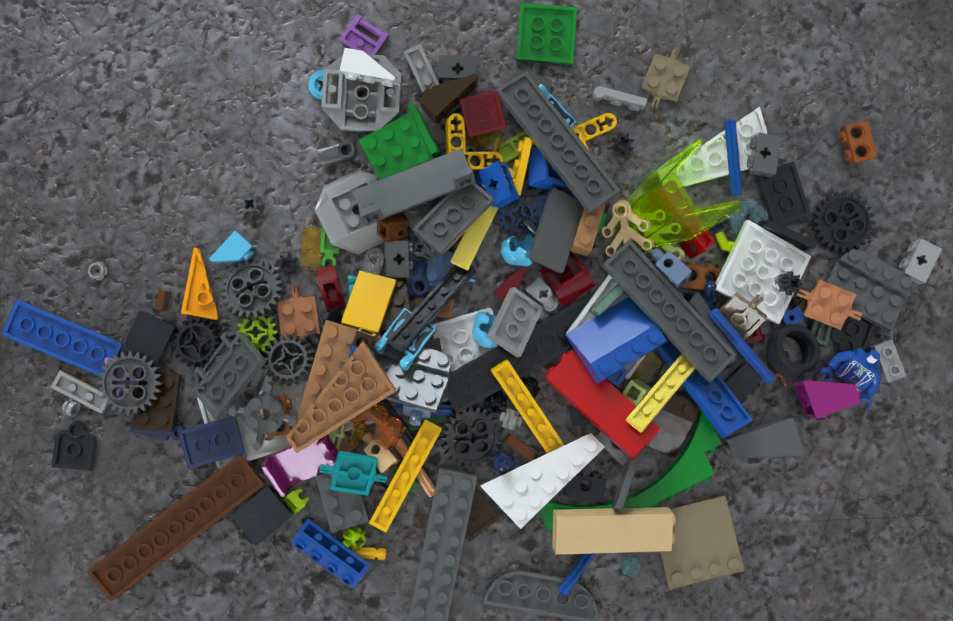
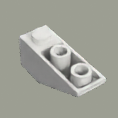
[340,48,400,87]

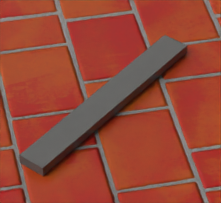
[611,361,670,511]

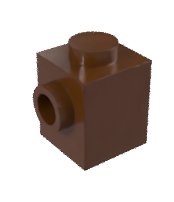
[376,213,408,243]

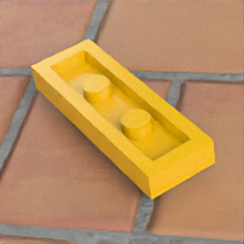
[513,137,532,196]

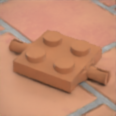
[797,279,862,330]
[276,285,320,351]

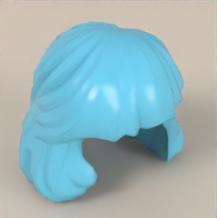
[501,233,534,266]
[472,312,498,348]

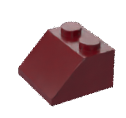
[539,252,595,306]

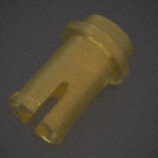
[347,421,368,447]

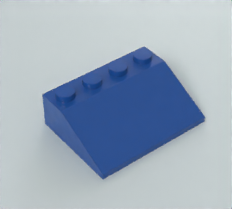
[566,297,667,384]

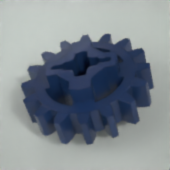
[497,196,538,238]

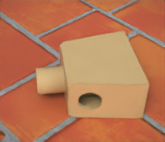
[361,432,402,474]

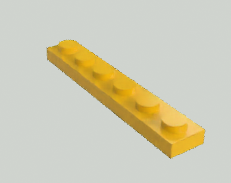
[490,359,564,454]
[369,419,442,532]

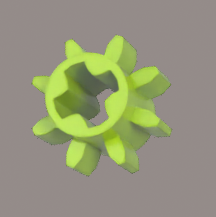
[342,525,366,551]

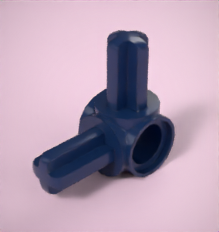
[407,260,435,299]
[681,281,718,310]
[491,450,522,474]

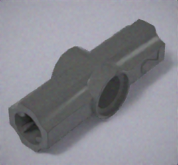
[234,364,269,421]

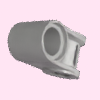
[524,276,559,311]

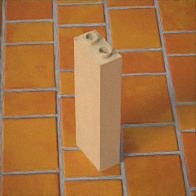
[552,507,676,555]

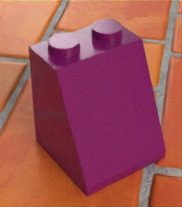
[793,380,861,419]

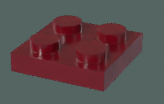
[459,91,506,138]

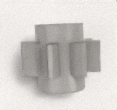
[499,408,523,430]

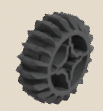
[264,334,315,387]

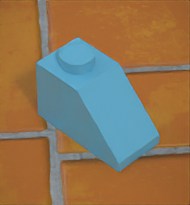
[209,231,255,263]

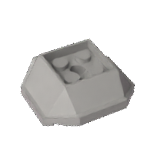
[321,54,402,132]
[315,170,400,255]

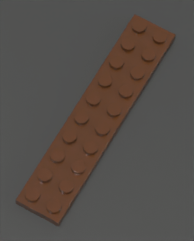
[87,454,265,601]

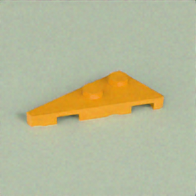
[181,248,219,320]

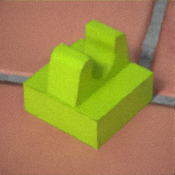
[283,488,309,514]

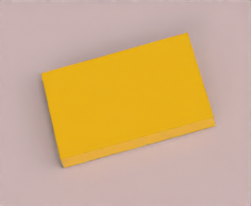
[341,270,397,335]

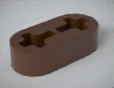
[503,433,538,461]

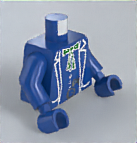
[819,348,882,409]

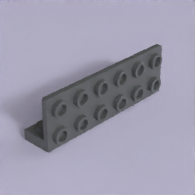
[353,149,476,225]

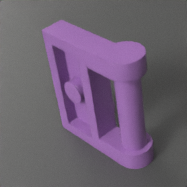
[339,14,390,55]

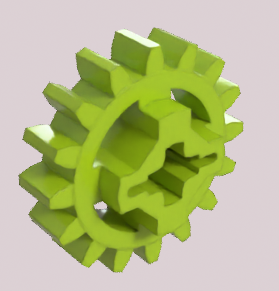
[237,313,279,352]

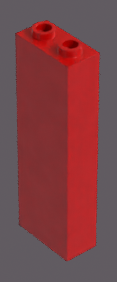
[546,349,661,460]

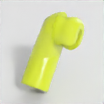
[715,231,735,253]

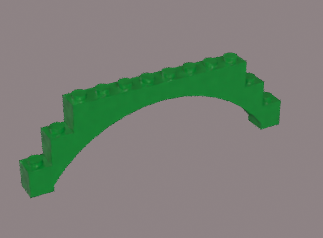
[539,407,722,531]

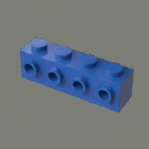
[291,519,370,588]

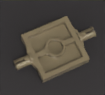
[641,47,691,110]
[719,292,767,341]

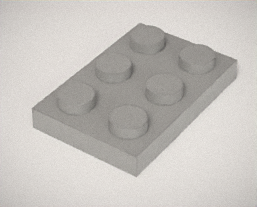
[487,287,543,357]

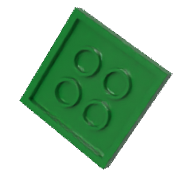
[516,3,577,65]
[359,113,434,180]

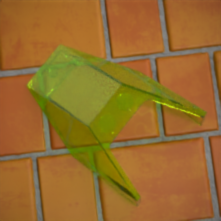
[609,138,741,250]

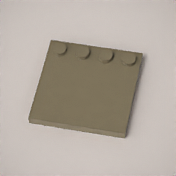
[659,495,744,589]

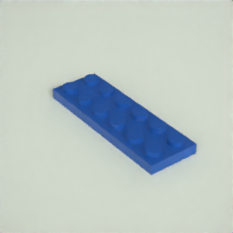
[1,299,124,375]
[657,336,753,439]

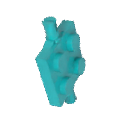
[320,451,387,496]

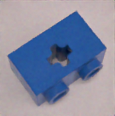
[479,161,520,208]

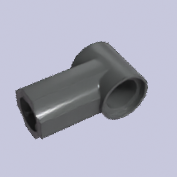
[317,141,357,167]

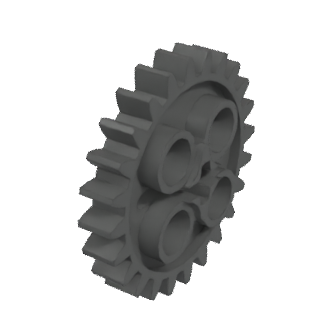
[220,259,284,321]
[97,351,163,415]

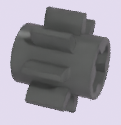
[239,193,264,218]

